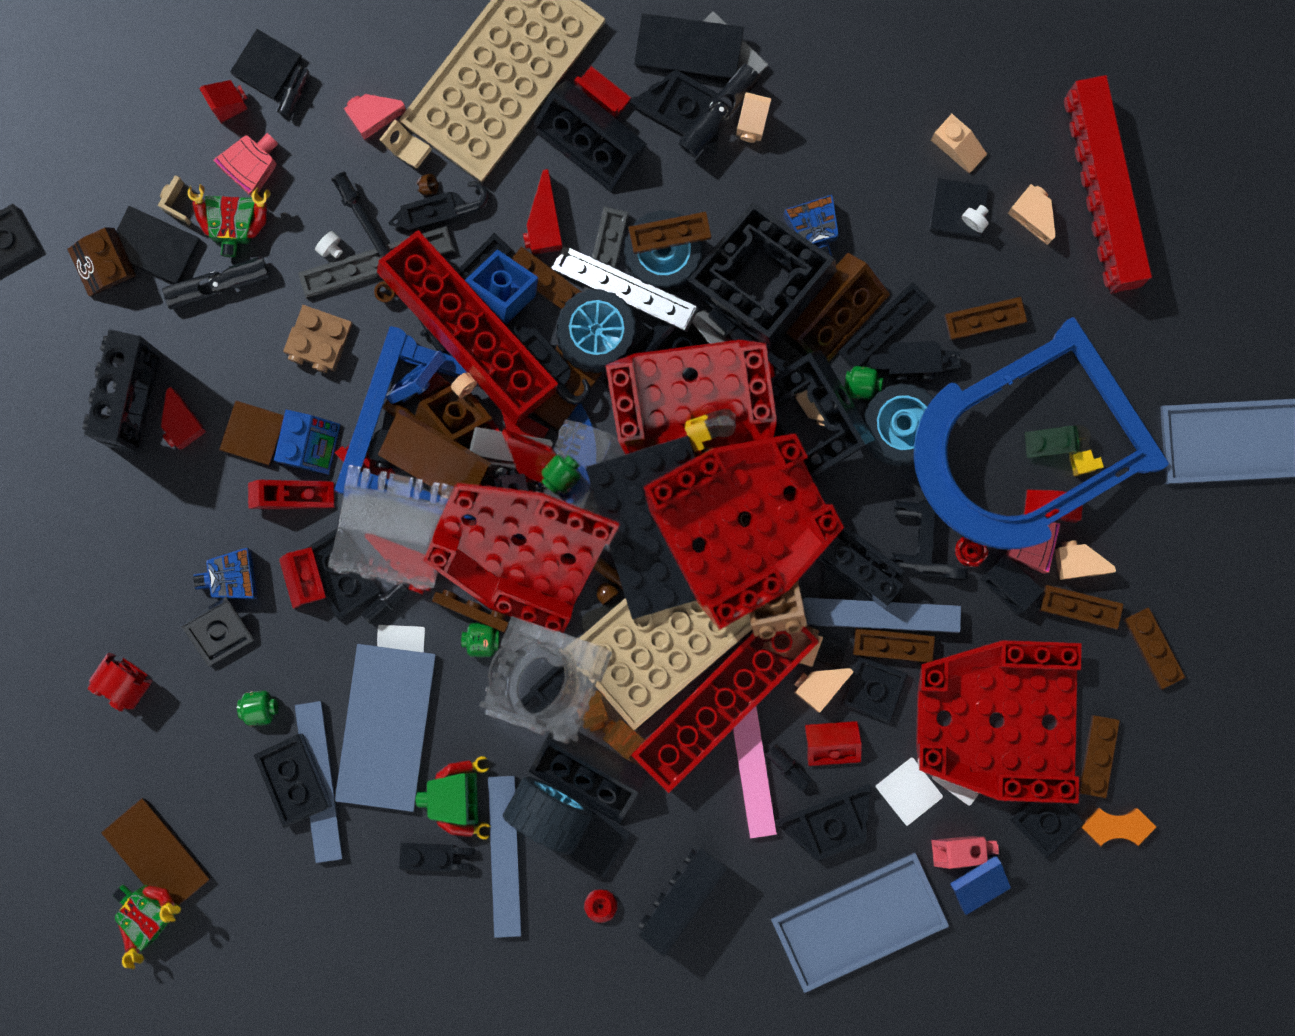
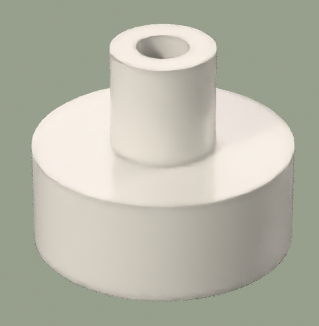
[961,205,989,233]
[315,231,343,258]

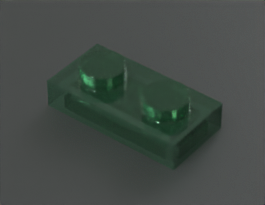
[1025,426,1080,459]

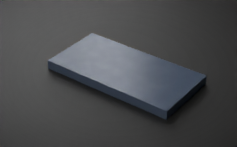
[1160,399,1295,484]
[335,644,436,812]
[771,853,949,993]

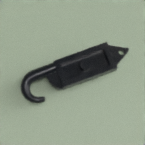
[388,181,489,232]
[513,323,591,405]

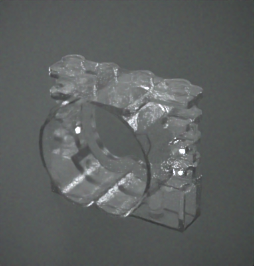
[479,616,612,744]

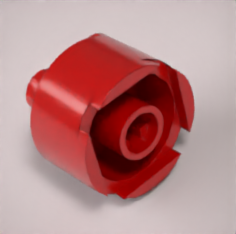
[88,653,152,712]

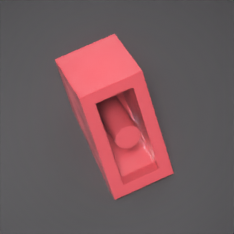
[344,94,406,140]

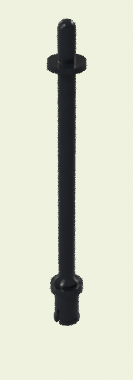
[331,172,446,353]

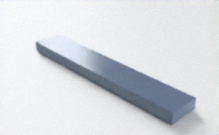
[802,598,961,633]
[295,701,343,863]
[488,776,521,938]

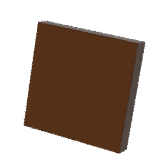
[219,401,284,466]

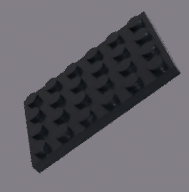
[585,435,705,620]

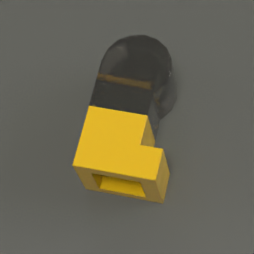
[685,409,737,452]
[1064,425,1104,477]

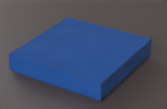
[951,856,1011,915]

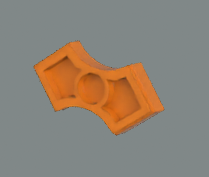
[1081,808,1156,846]

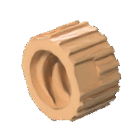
[451,373,477,398]

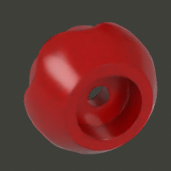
[955,537,988,567]
[584,890,618,923]

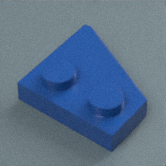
[386,350,447,404]

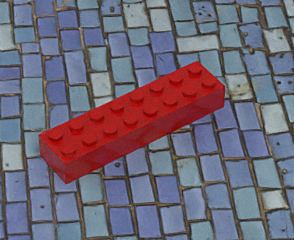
[1064,75,1152,293]
[377,230,558,426]
[631,626,820,793]

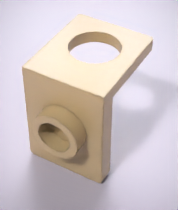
[380,120,432,169]
[158,175,191,225]

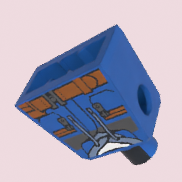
[783,195,838,256]
[193,548,258,599]

